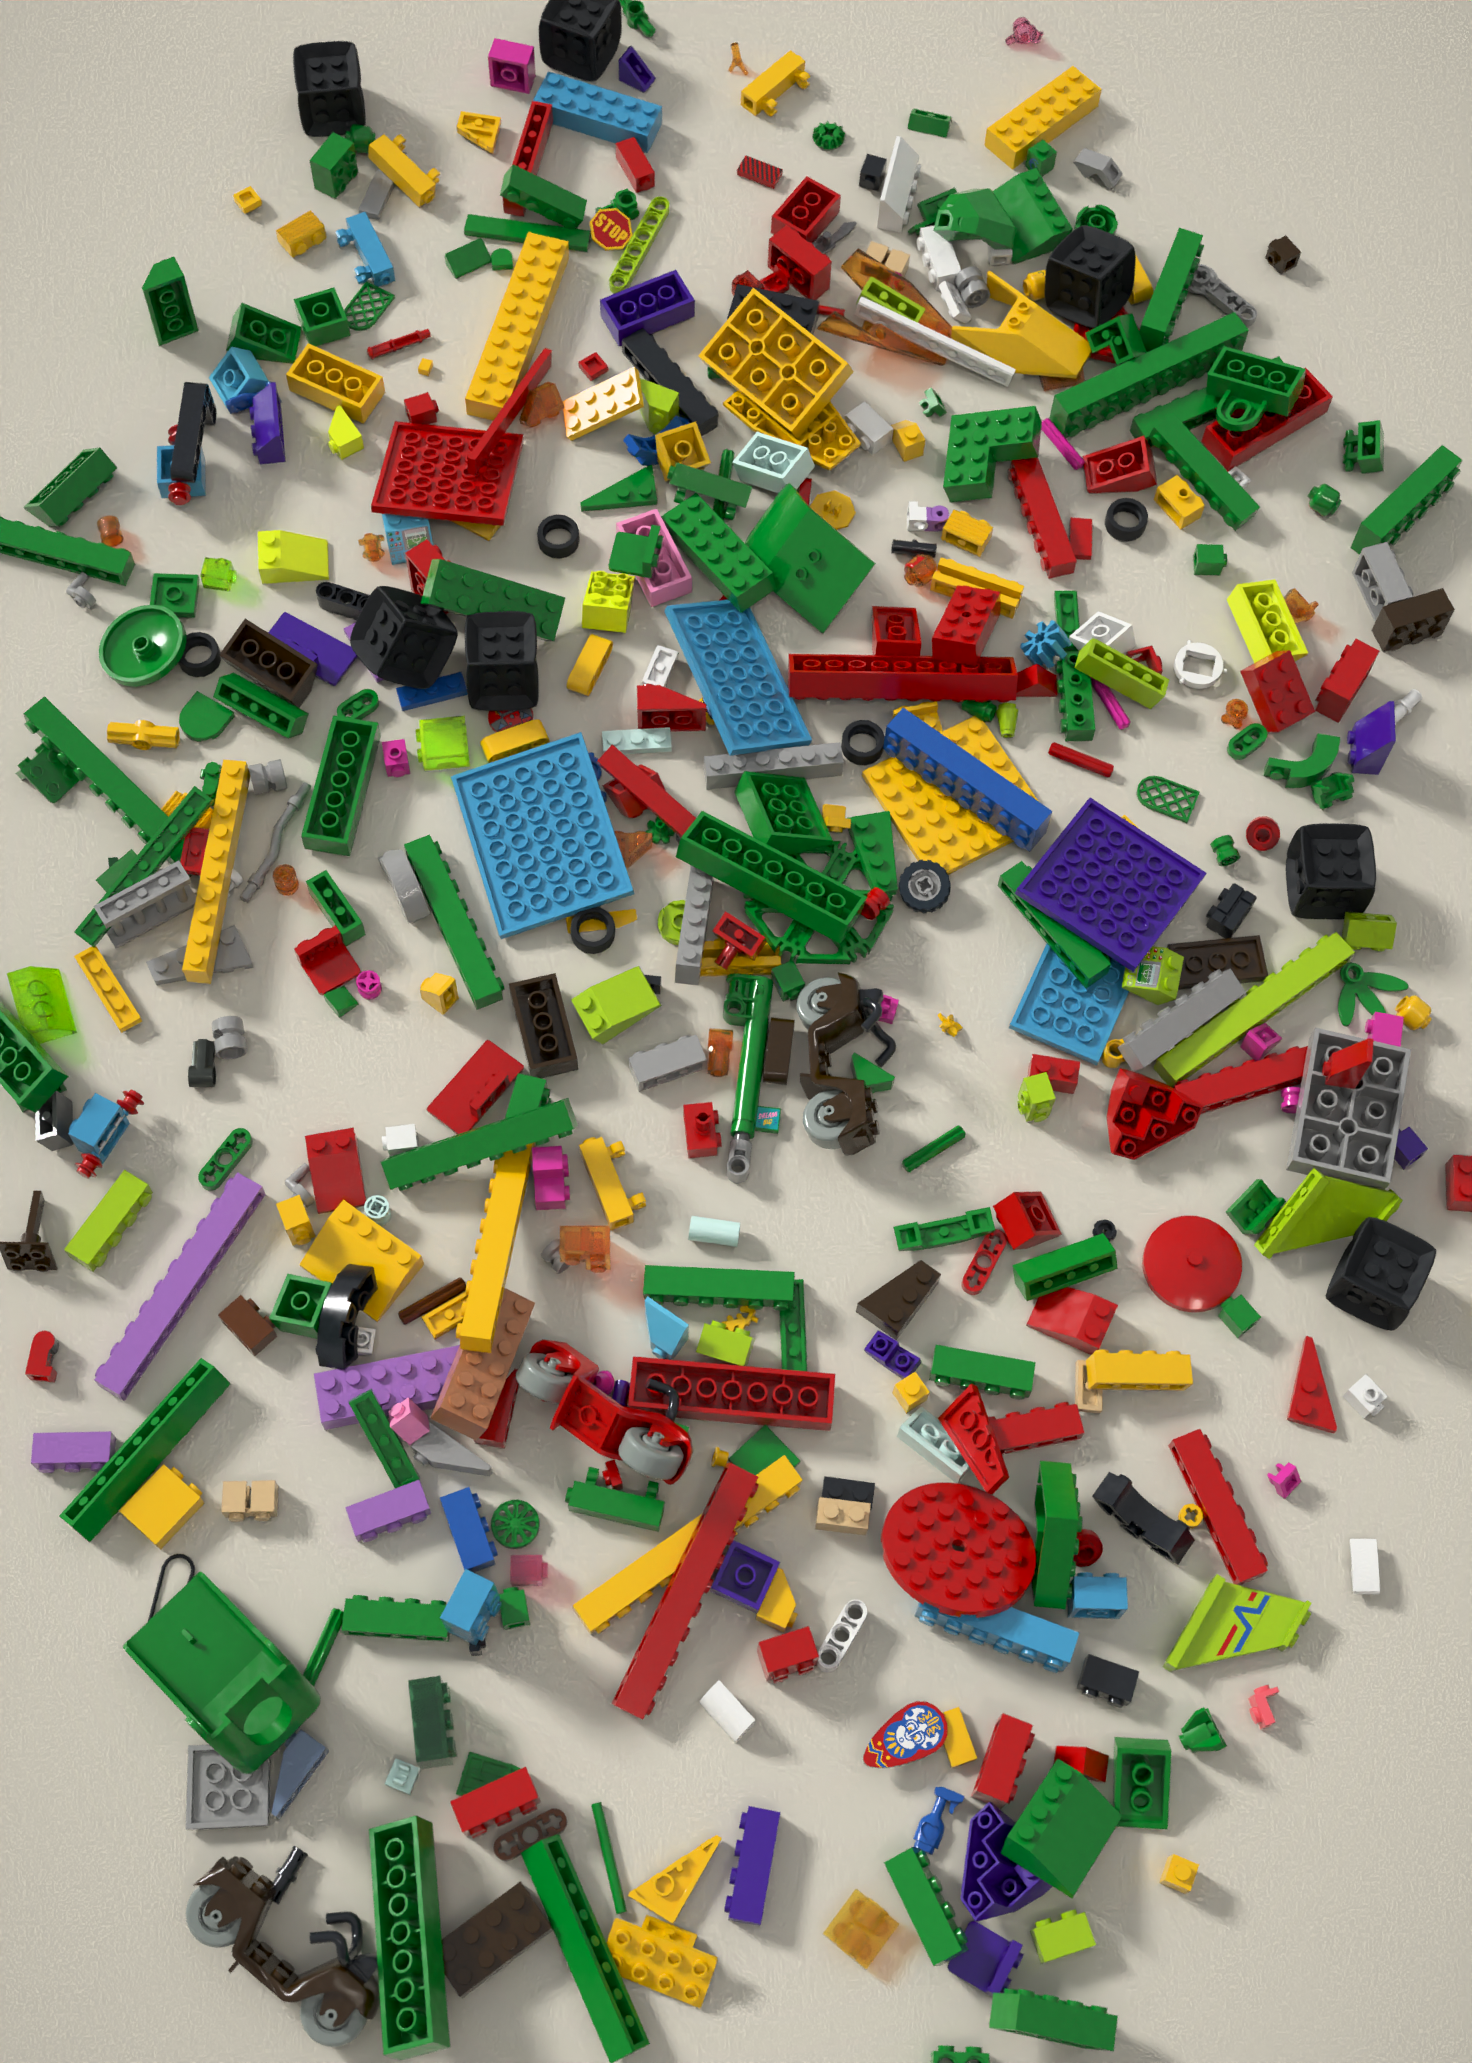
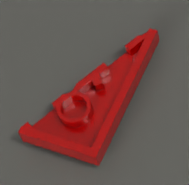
[1287,1336,1337,1434]

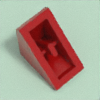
[1016,664,1057,697]
[1053,1746,1109,1783]

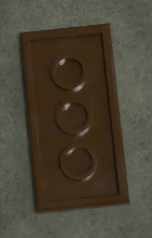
[1167,935,1268,990]

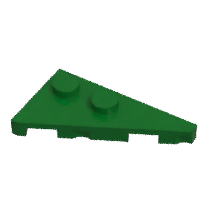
[580,465,657,512]

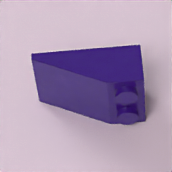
[1347,701,1396,775]

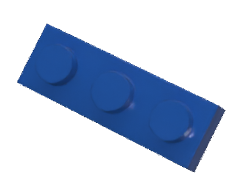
[396,671,468,712]

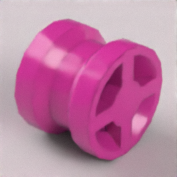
[356,970,382,1000]
[1281,1087,1300,1114]

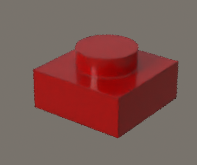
[578,352,608,381]
[602,1459,623,1491]

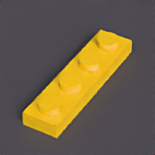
[74,946,142,1033]

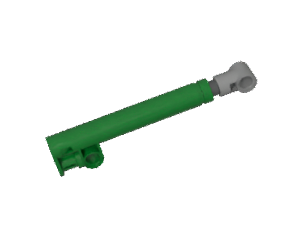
[723,973,773,1184]

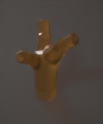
[728,42,748,75]

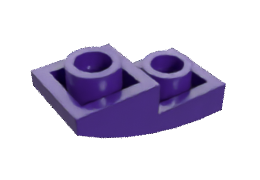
[864,1330,921,1379]

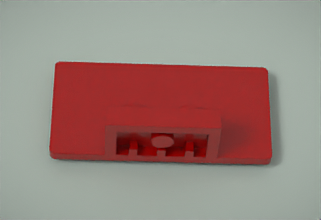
[427,1040,524,1134]

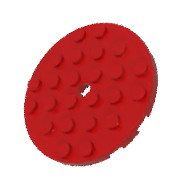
[881,1482,1036,1618]

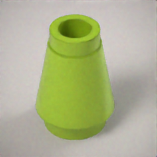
[996,703,1018,738]

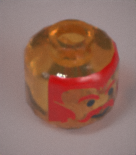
[904,554,937,587]

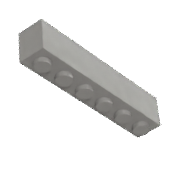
[704,742,844,790]
[675,866,714,986]
[1117,969,1246,1071]

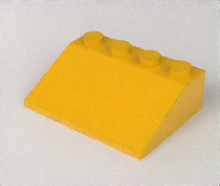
[299,1200,424,1322]

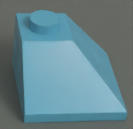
[645,1296,689,1360]

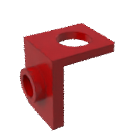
[1126,645,1163,675]

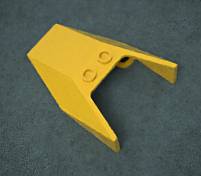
[951,271,1092,378]

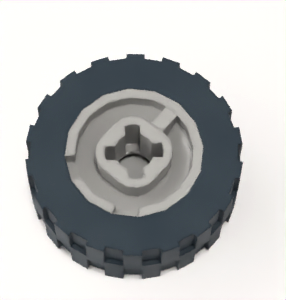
[899,860,951,913]

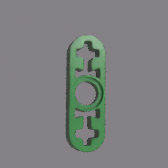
[198,1128,253,1191]

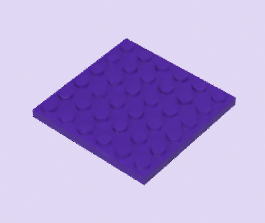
[1015,797,1207,972]

